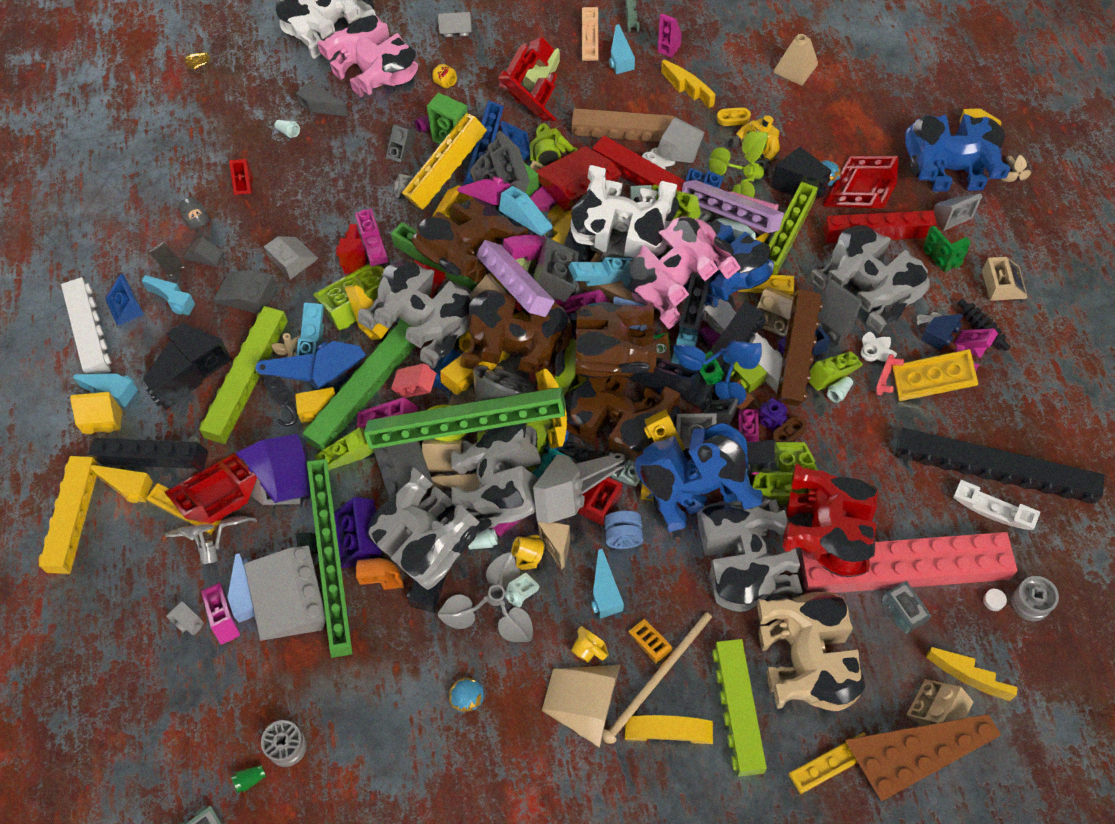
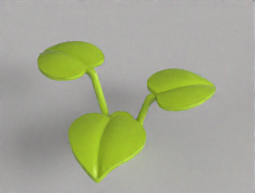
[709,132,768,198]

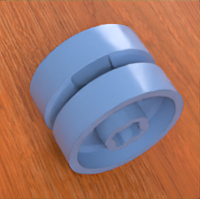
[604,511,643,549]

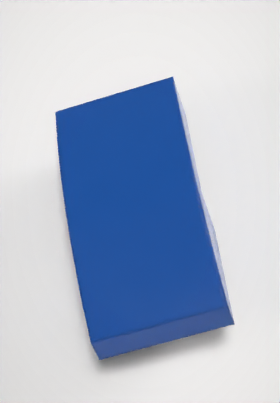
[685,167,724,189]

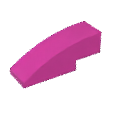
[503,235,547,262]

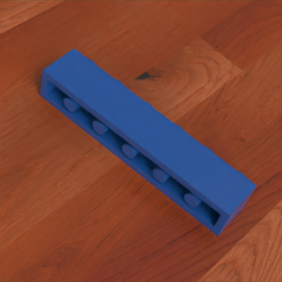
[462,100,504,186]

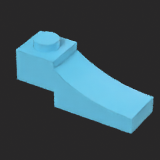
[142,275,195,315]

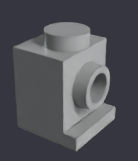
[166,601,204,635]

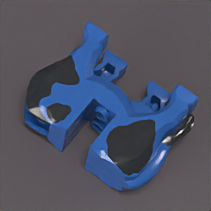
[905,114,1010,192]
[658,220,774,308]
[634,422,763,532]

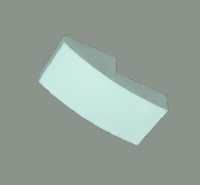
[609,452,640,487]

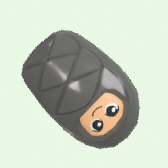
[179,197,211,230]

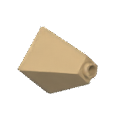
[773,34,818,86]

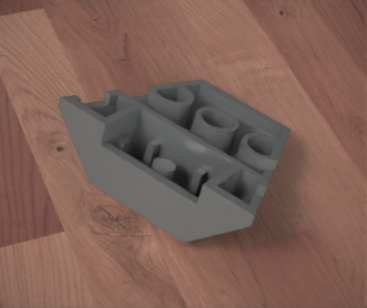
[470,131,530,200]

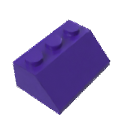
[334,497,382,569]

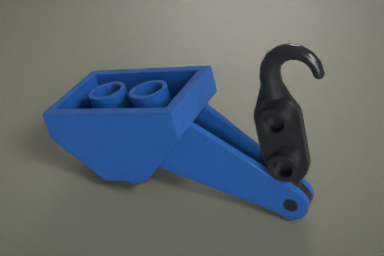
[255,341,366,427]

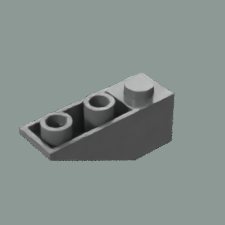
[296,81,348,116]

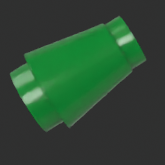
[231,765,266,793]

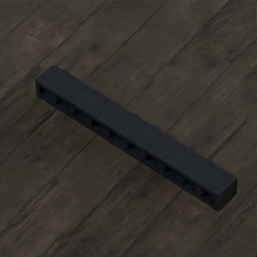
[895,427,1105,504]

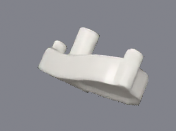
[917,312,942,325]

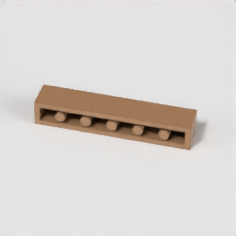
[572,108,674,142]

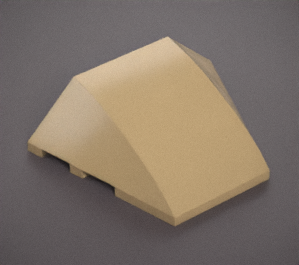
[542,665,620,748]

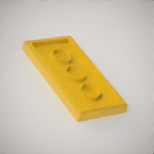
[892,349,978,401]

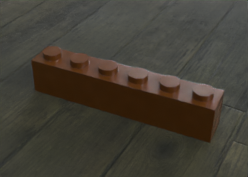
[776,289,823,406]

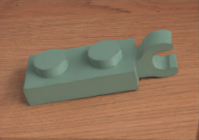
[625,0,640,32]

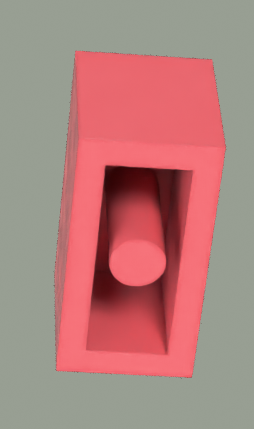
[391,364,437,398]

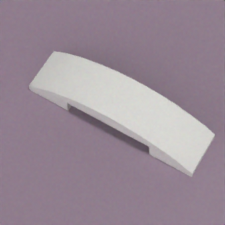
[953,480,1040,530]

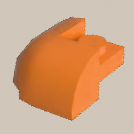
[356,558,404,590]

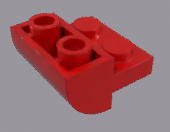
[336,224,367,274]

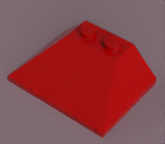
[823,156,898,208]
[164,453,257,524]

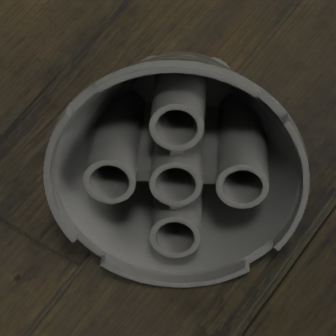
[473,366,539,402]

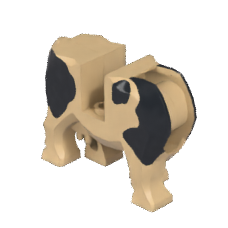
[757,591,865,712]

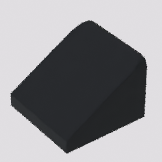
[296,533,318,554]

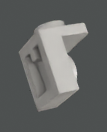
[392,174,414,198]

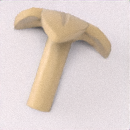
[1001,155,1031,182]
[271,333,301,357]

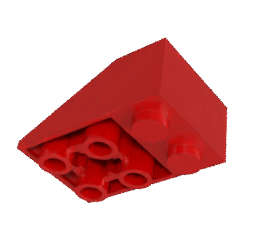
[577,477,623,526]

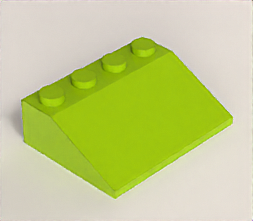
[312,263,385,330]

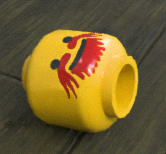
[433,64,457,88]

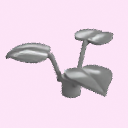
[165,516,257,564]
[438,552,533,642]

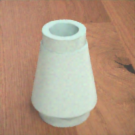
[275,120,300,138]
[827,376,853,403]
[468,528,498,550]

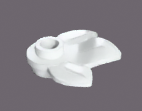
[642,148,675,170]
[861,332,897,362]

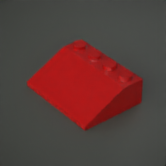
[535,146,622,212]

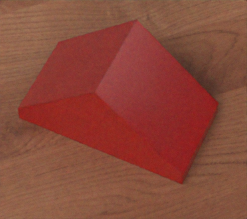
[229,159,253,195]

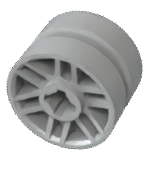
[1011,576,1059,621]
[261,720,307,767]

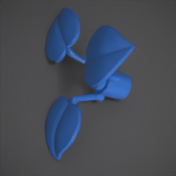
[674,341,762,405]

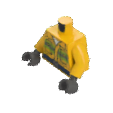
[726,115,780,171]

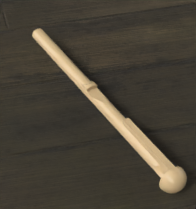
[602,612,712,744]

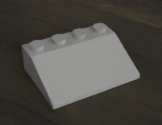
[244,546,326,641]

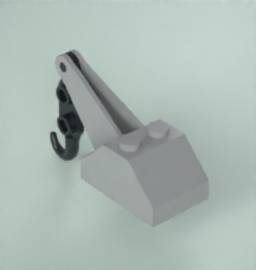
[533,442,625,523]

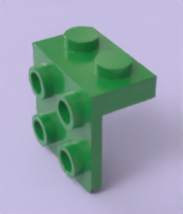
[923,225,971,273]

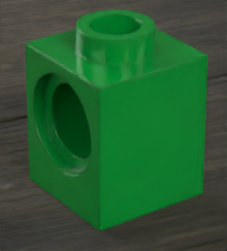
[700,351,725,385]

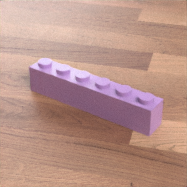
[682,180,784,233]
[476,240,555,317]

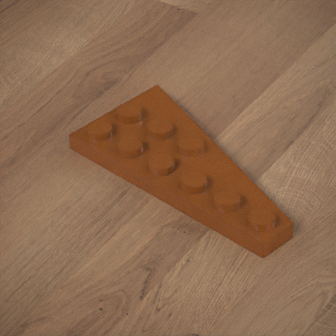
[845,714,1001,801]

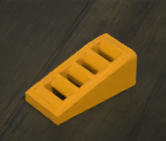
[628,619,672,664]

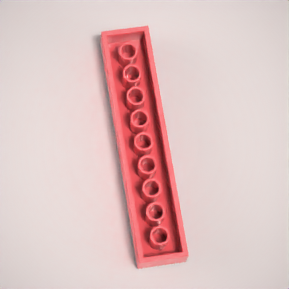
[798,532,1018,594]

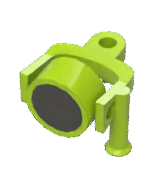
[529,123,578,166]

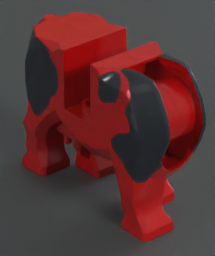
[782,464,878,577]

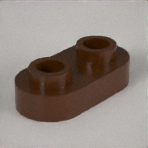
[772,416,807,442]

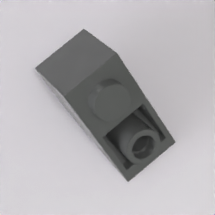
[386,124,417,162]

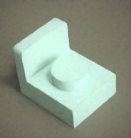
[505,573,540,608]

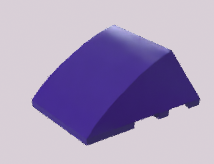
[236,434,311,503]

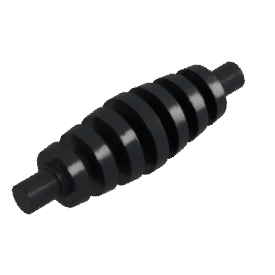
[957,298,1011,352]

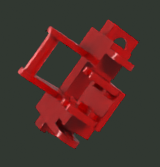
[498,37,557,121]

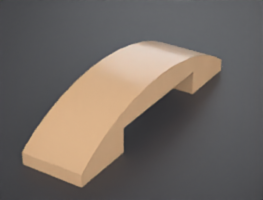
[582,7,598,61]

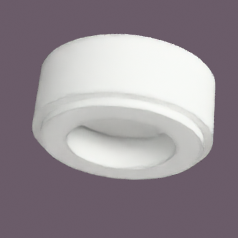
[983,589,1007,611]

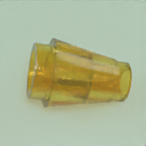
[184,52,210,70]

